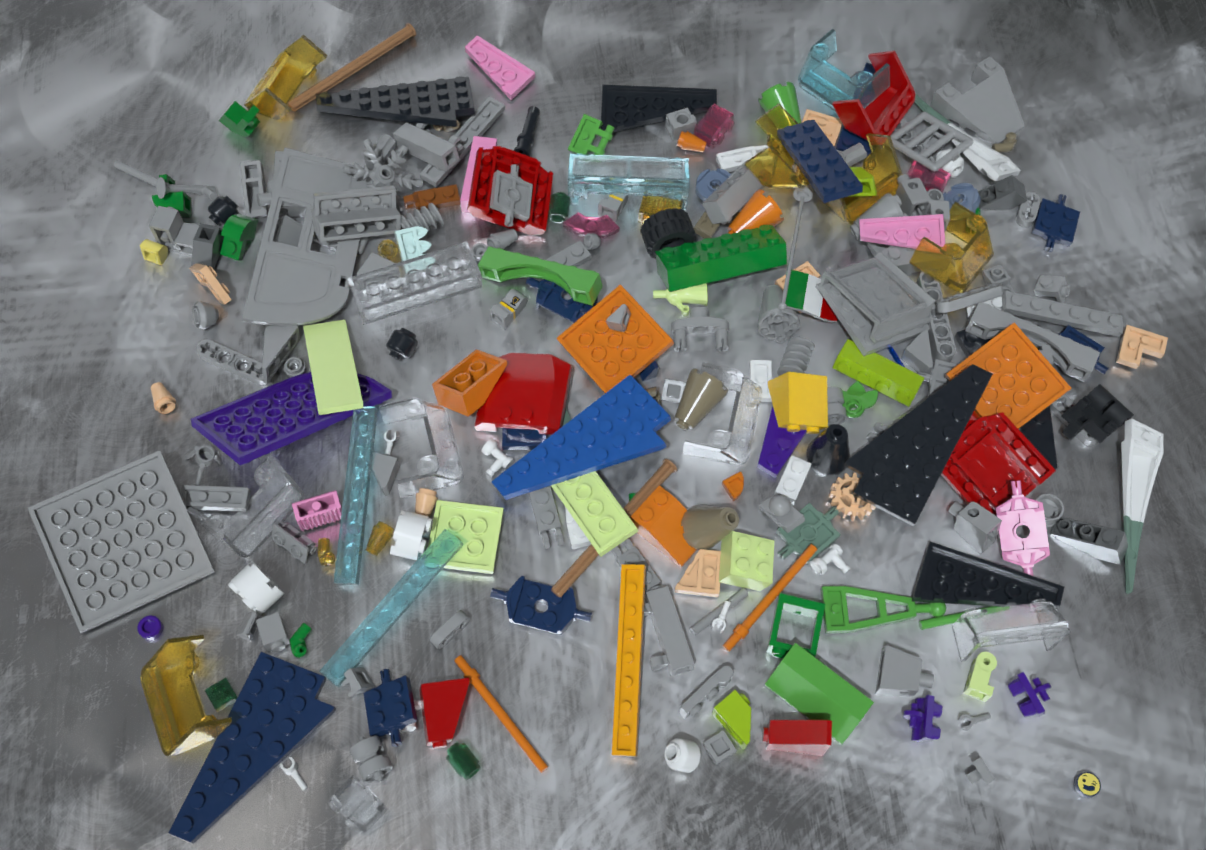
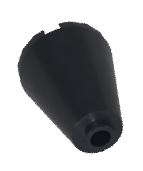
[806,424,850,476]

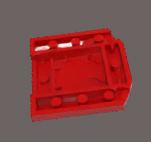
[467,146,553,235]
[474,353,572,435]
[941,412,1056,516]

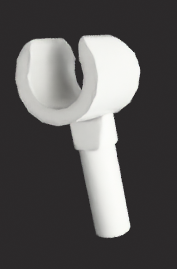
[384,430,400,456]
[711,600,731,634]
[280,757,308,791]

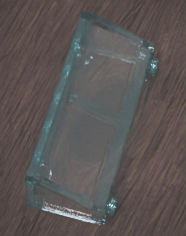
[568,154,690,209]

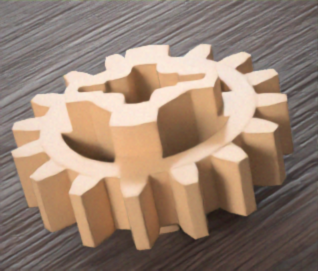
[829,473,876,521]

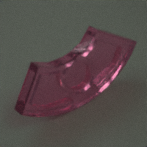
[563,212,620,238]

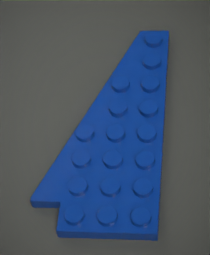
[491,375,671,500]

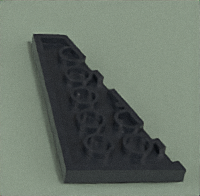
[601,84,717,132]
[912,542,1064,610]

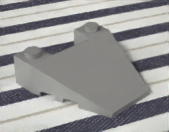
[930,56,1025,144]

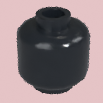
[208,195,239,225]
[386,328,418,361]

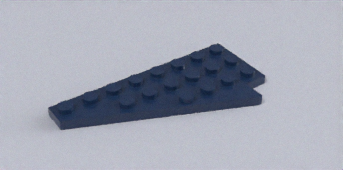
[168,652,336,844]

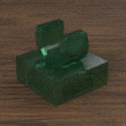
[204,677,238,712]

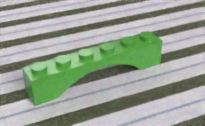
[478,246,603,306]

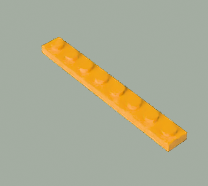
[612,564,646,757]

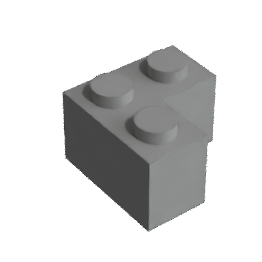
[149,206,199,256]

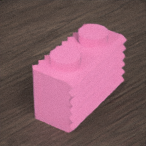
[292,490,345,532]

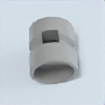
[827,387,847,426]
[1036,494,1064,531]

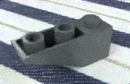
[1050,517,1128,565]

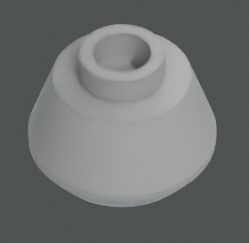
[192,301,219,330]

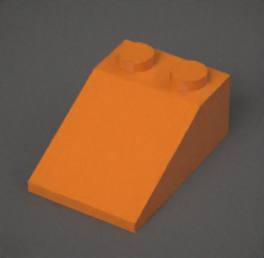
[432,349,508,417]
[630,485,697,568]

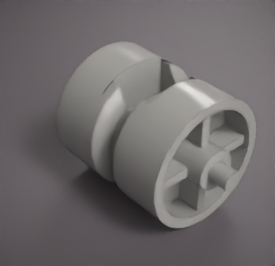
[350,736,393,783]

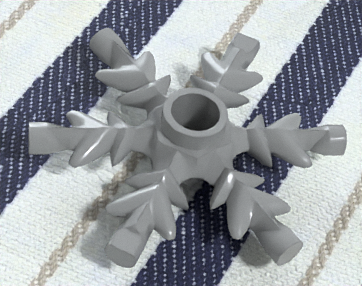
[343,139,423,213]

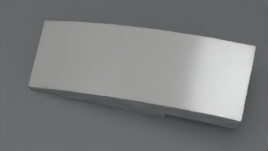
[240,160,267,218]

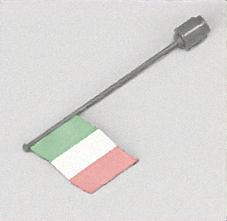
[778,173,838,323]

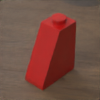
[419,678,470,749]
[762,720,832,756]

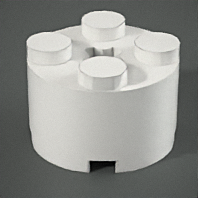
[390,510,432,561]
[228,561,285,616]

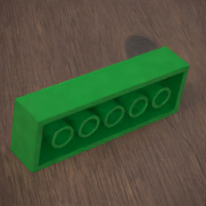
[655,225,787,292]

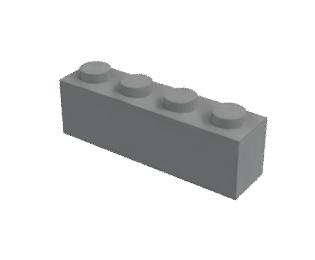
[702,158,770,224]

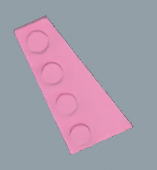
[465,36,535,100]
[859,214,946,253]

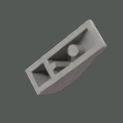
[262,325,300,383]

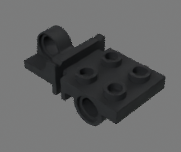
[1061,384,1134,443]

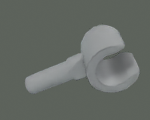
[958,713,991,731]

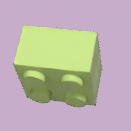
[719,531,774,591]

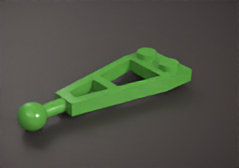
[820,586,946,633]

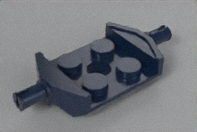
[526,277,598,323]
[490,576,592,635]

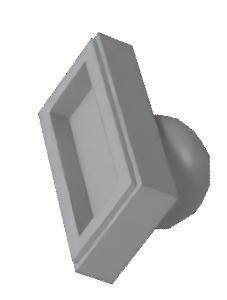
[759,493,805,533]

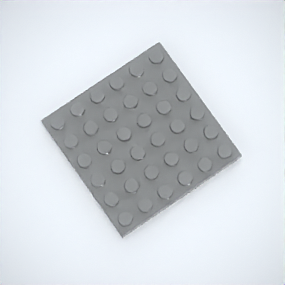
[28,450,215,633]

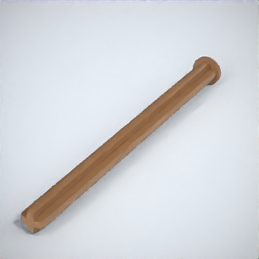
[288,23,416,112]
[551,459,677,597]

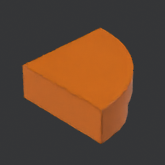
[722,471,744,502]

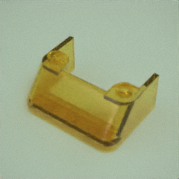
[244,34,328,120]
[745,103,810,189]
[824,133,903,225]
[909,202,994,293]
[140,635,232,756]

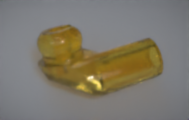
[318,538,335,567]

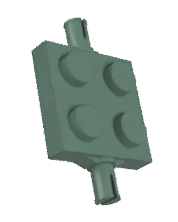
[776,503,841,565]

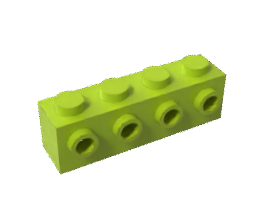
[832,339,925,407]

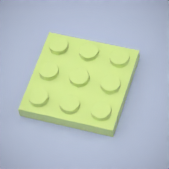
[425,500,504,574]

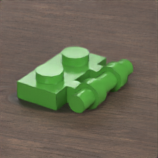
[568,114,615,164]

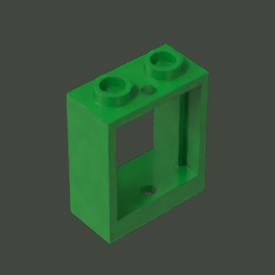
[766,593,825,658]

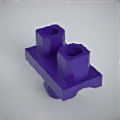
[1008,672,1052,718]
[903,695,943,742]

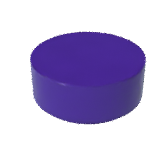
[137,615,163,640]

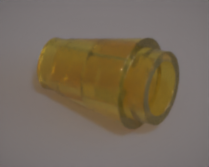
[378,239,399,260]
[365,521,394,556]

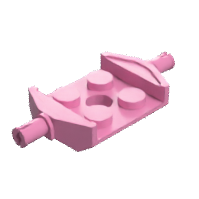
[996,480,1050,576]

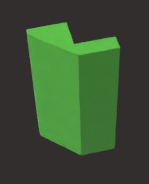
[765,643,874,745]

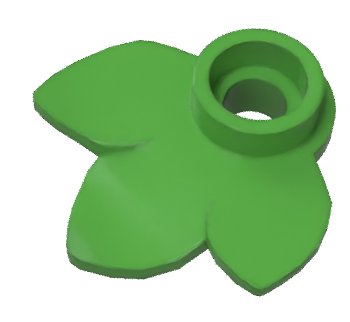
[842,381,878,418]

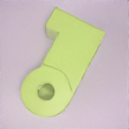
[963,652,997,702]

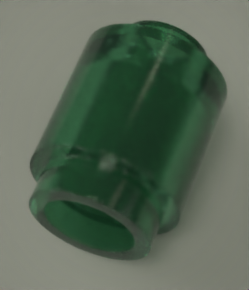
[548,192,570,223]
[446,742,481,780]

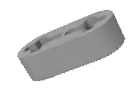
[1016,192,1041,228]
[430,610,470,650]

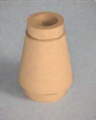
[151,382,176,414]
[415,488,438,517]

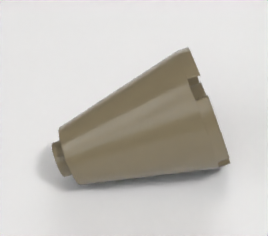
[674,368,729,431]
[681,505,739,550]

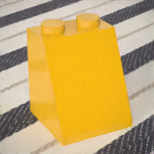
[768,372,828,434]

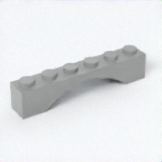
[965,301,1100,382]

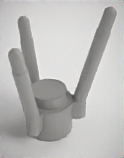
[185,445,223,486]

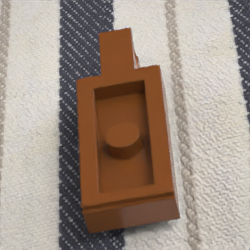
[403,184,461,210]

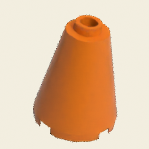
[727,189,784,234]

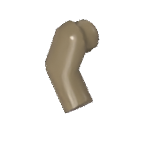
[992,132,1017,153]

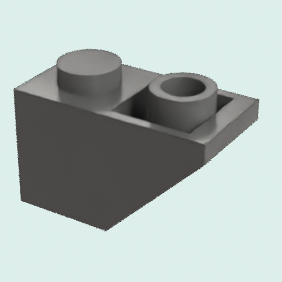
[978,175,1027,210]
[191,223,224,269]

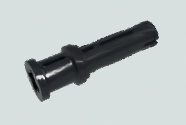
[513,106,540,156]

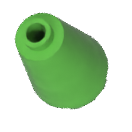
[758,82,802,129]

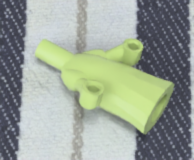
[653,283,708,316]

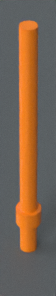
[722,544,817,652]
[454,655,548,773]

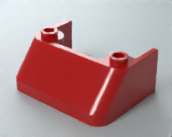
[832,51,915,144]

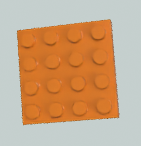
[556,284,674,393]
[945,322,1071,429]

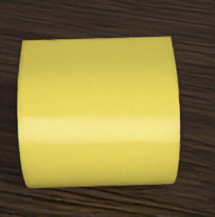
[140,239,168,266]

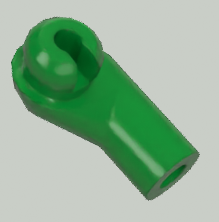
[290,623,312,658]

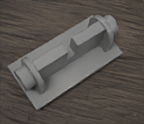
[271,521,317,564]

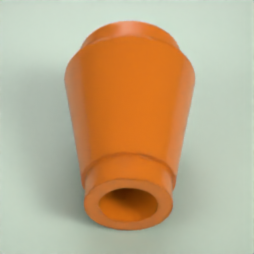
[677,131,707,153]

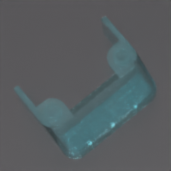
[798,29,890,112]

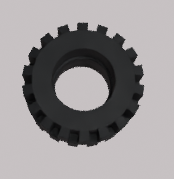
[640,208,696,258]

